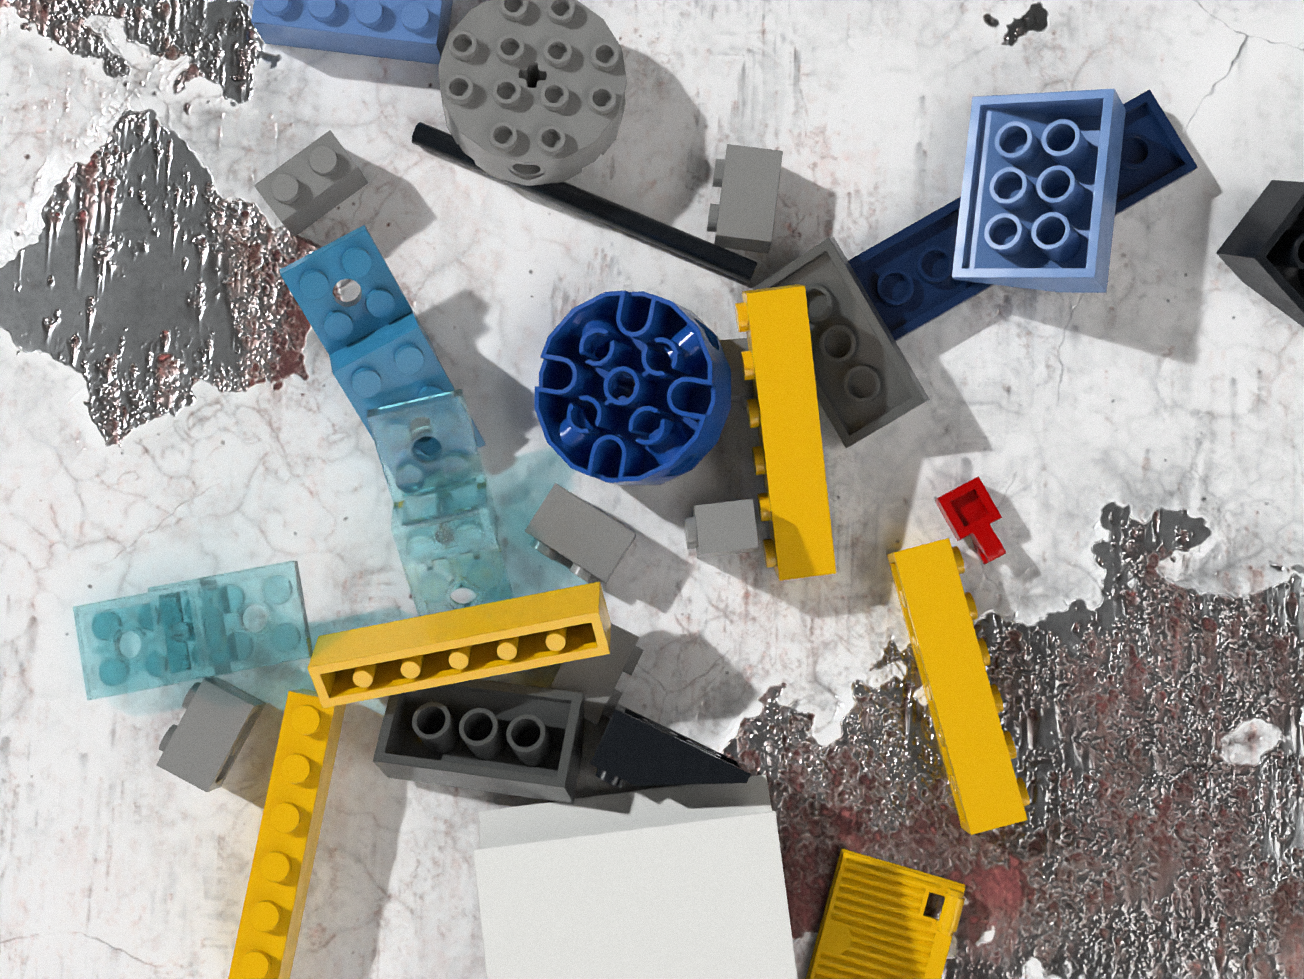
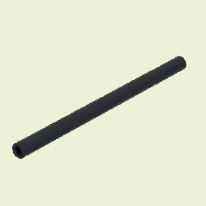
[412,122,758,284]

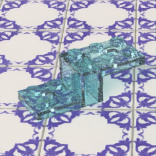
[367,389,514,617]
[73,561,313,701]

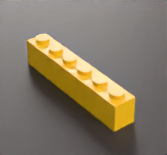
[735,284,836,581]
[886,538,1030,835]
[307,581,611,708]
[228,689,346,979]

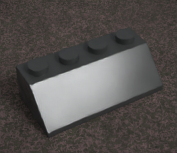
[373,679,584,804]

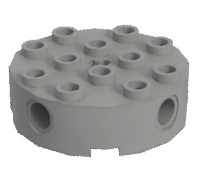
[438,0,627,186]

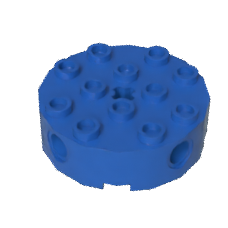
[534,290,731,486]

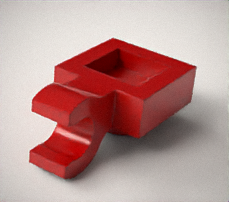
[935,476,1006,565]

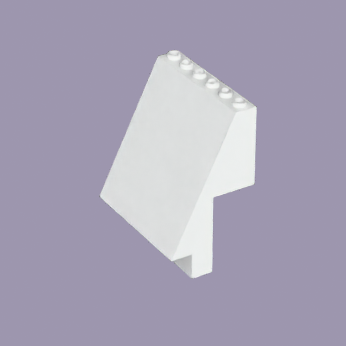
[473,775,798,979]

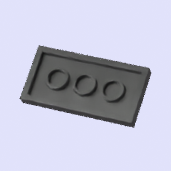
[753,237,930,448]

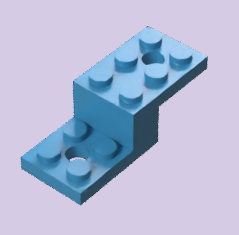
[280,225,486,489]

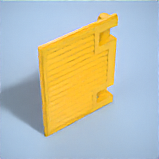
[805,848,965,979]

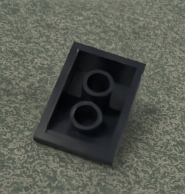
[1216,180,1304,327]
[589,704,751,788]

